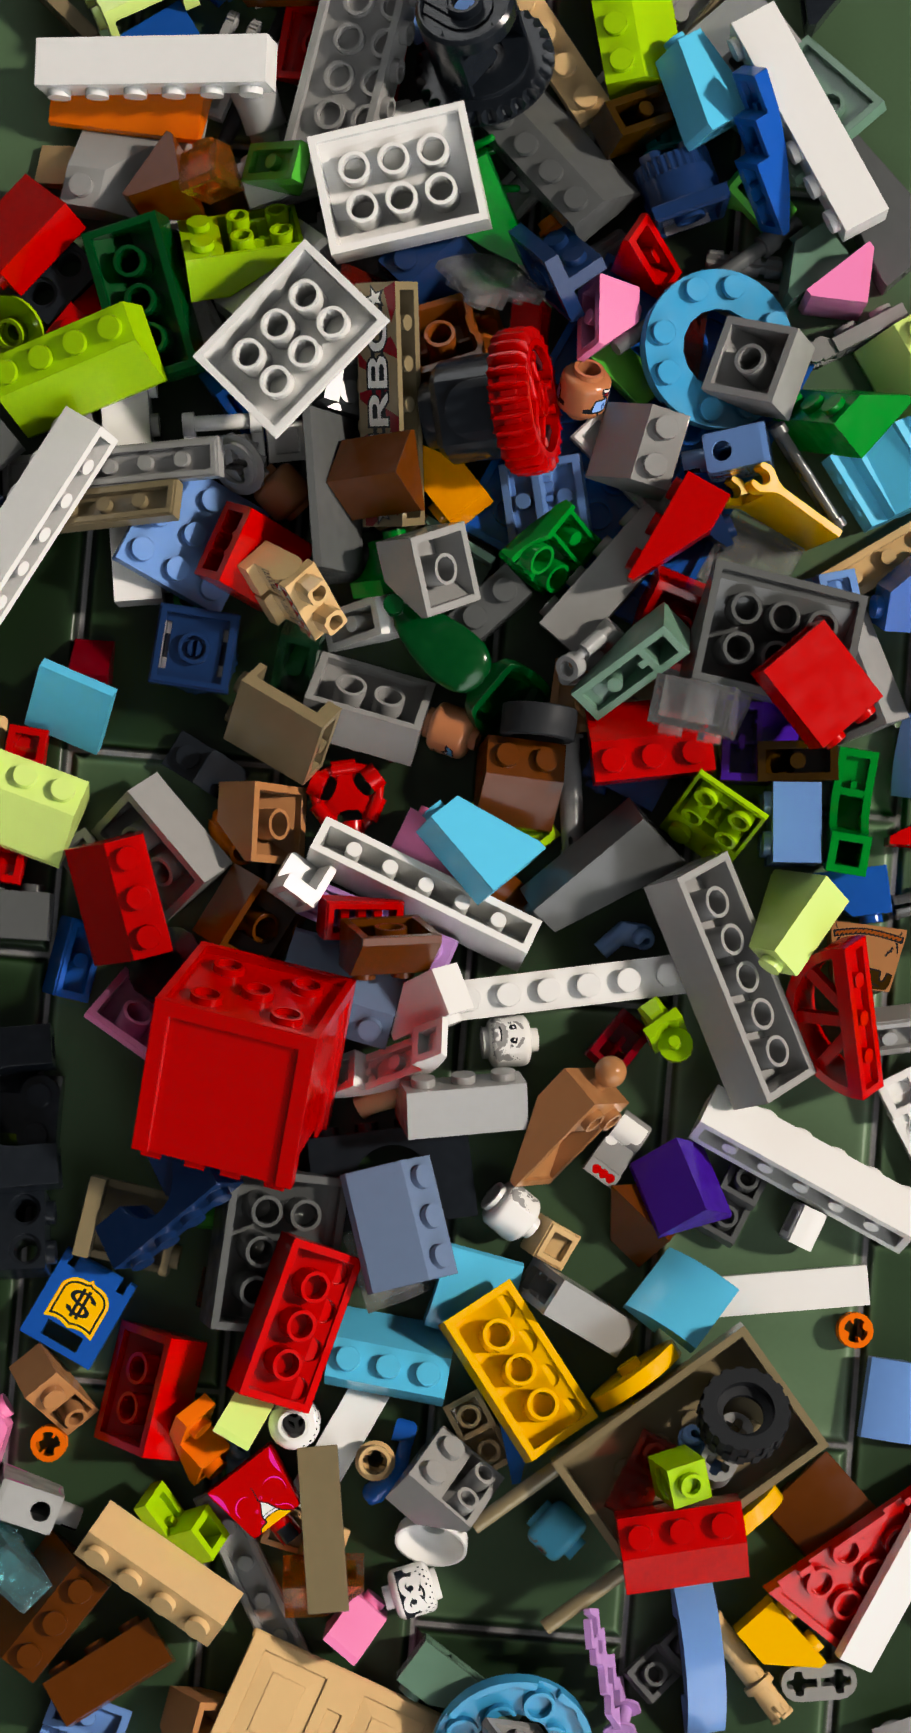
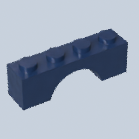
[95,1158,244,1271]

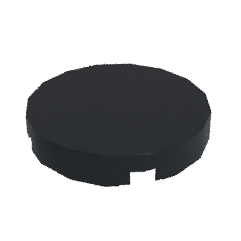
[128,927,200,1003]

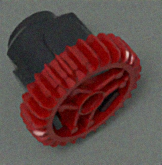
[418,325,563,477]

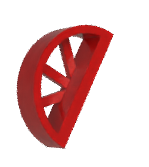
[786,935,884,1101]

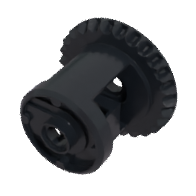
[414,0,555,127]

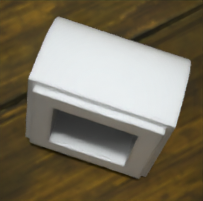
[779,1201,827,1252]

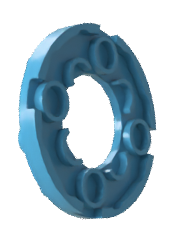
[640,269,791,430]
[433,1673,592,1733]

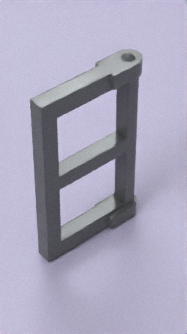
[765,419,847,529]

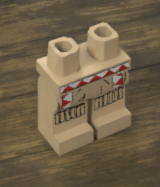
[237,540,348,641]

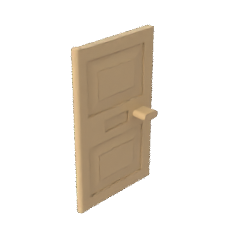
[209,1628,442,1733]

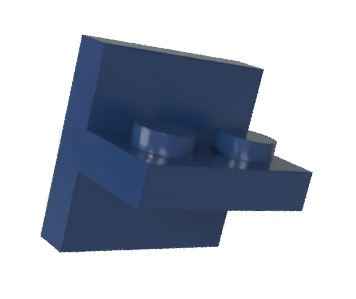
[508,223,607,324]

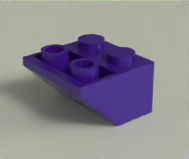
[717,700,798,786]

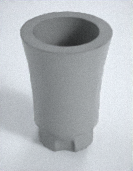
[229,85,287,143]

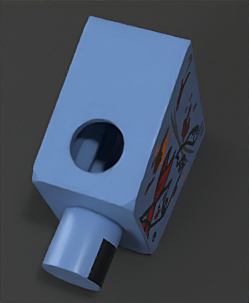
[681,421,776,482]

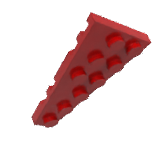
[762,1485,911,1648]

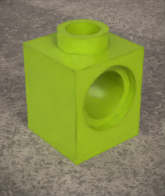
[647,1444,712,1510]

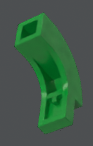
[822,745,880,877]

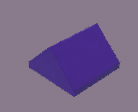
[629,1137,732,1238]

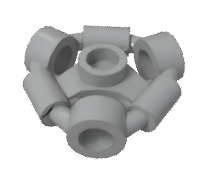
[556,617,625,686]

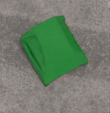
[498,500,602,596]

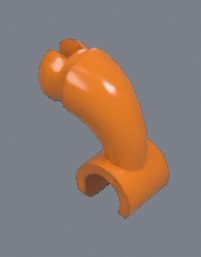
[208,809,250,865]

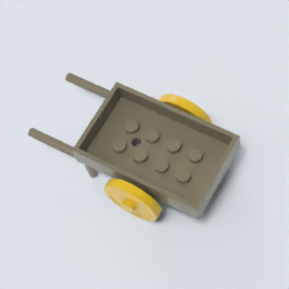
[473,1322,829,1634]

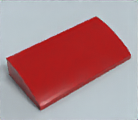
[226,1231,361,1414]

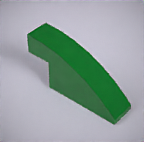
[466,147,524,266]

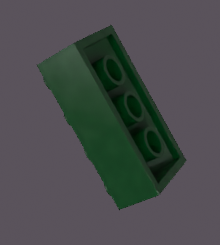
[81,210,206,383]

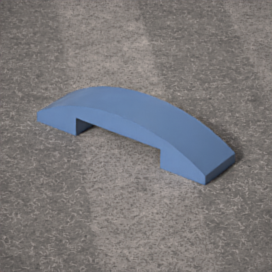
[670,1583,727,1733]

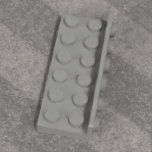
[284,0,416,143]

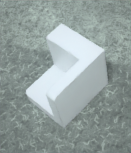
[267,852,337,913]

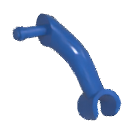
[362,1418,417,1506]

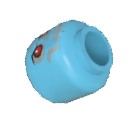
[526,1500,586,1561]

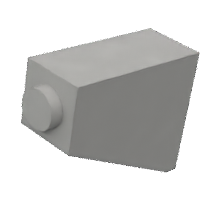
[518,1257,637,1358]

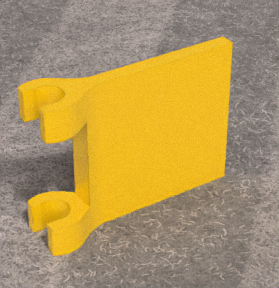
[724,462,843,553]

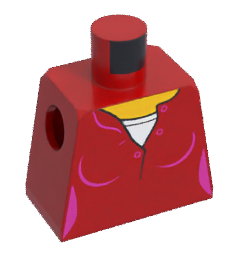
[207,1441,302,1546]

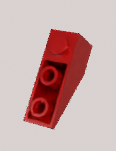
[624,471,731,584]

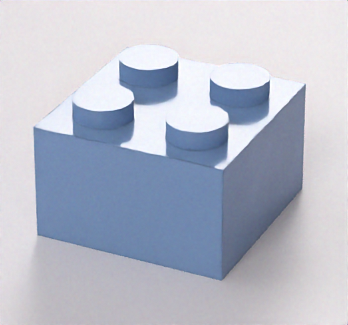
[757,781,822,867]

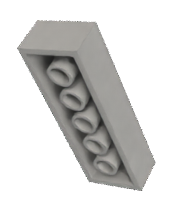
[643,851,817,1110]

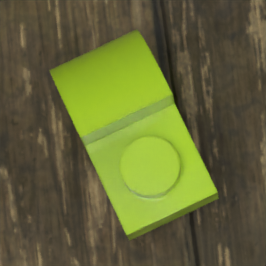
[133,1480,230,1564]

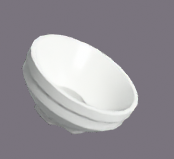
[395,1517,468,1567]

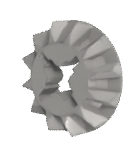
[218,432,269,495]

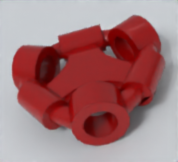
[306,758,387,834]

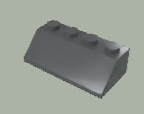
[478,90,641,242]

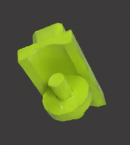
[637,996,693,1063]

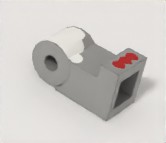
[582,1109,652,1189]

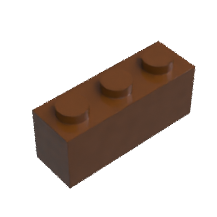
[42,1615,176,1727]

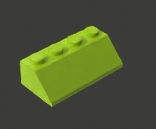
[591,0,678,100]
[0,301,168,438]

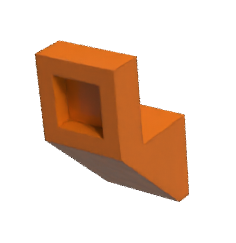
[169,1393,231,1486]

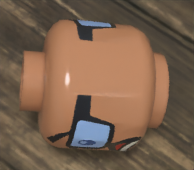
[557,359,612,421]

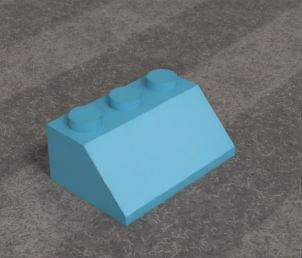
[324,1306,453,1407]

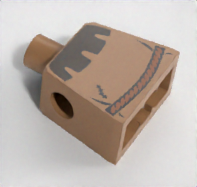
[826,921,907,993]

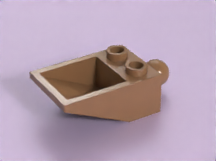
[510,1055,629,1187]

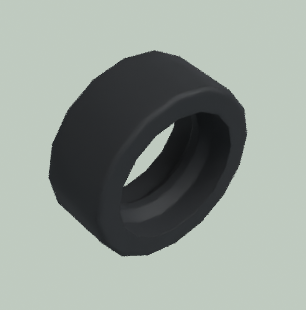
[500,700,578,744]

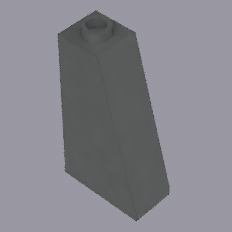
[851,135,911,296]
[520,797,686,932]

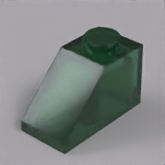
[270,619,326,704]

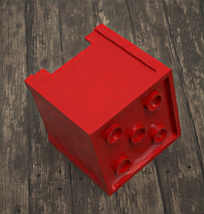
[131,941,357,1192]

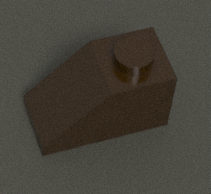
[589,83,677,160]
[757,740,839,782]

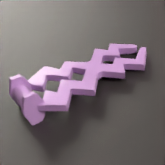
[583,1608,641,1733]

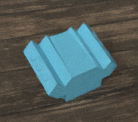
[821,415,911,533]

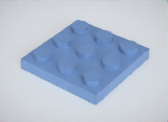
[112,479,269,612]

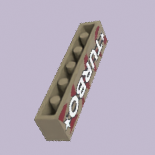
[355,281,425,527]

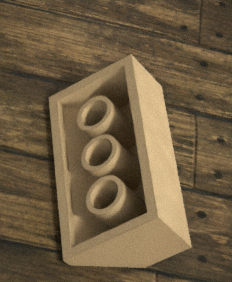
[74,1500,244,1647]

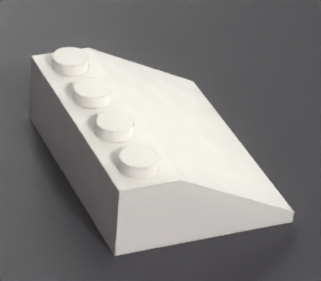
[306,100,493,265]
[192,239,390,439]

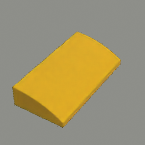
[438,1279,598,1464]

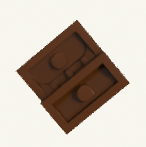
[769,1451,876,1557]

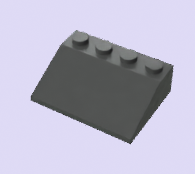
[302,405,370,585]
[678,559,869,704]
[199,1170,347,1332]

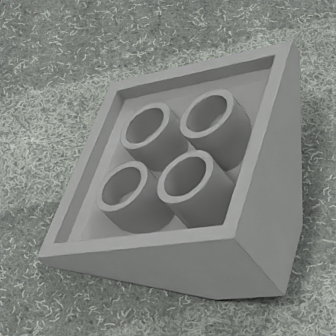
[60,119,208,233]

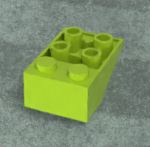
[177,203,303,302]
[659,769,769,862]

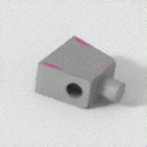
[0,1462,84,1535]

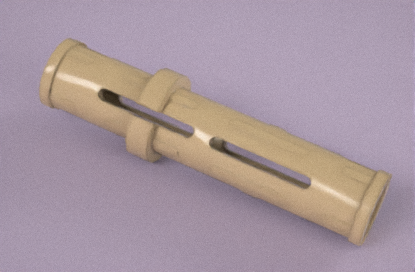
[718,1610,793,1725]

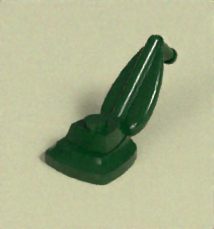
[383,594,551,738]

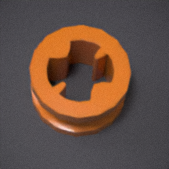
[835,1311,874,1349]
[30,1424,68,1462]

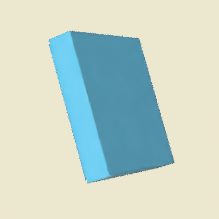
[24,658,118,755]

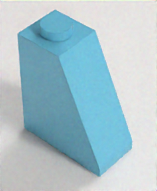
[655,28,745,152]
[416,795,546,905]

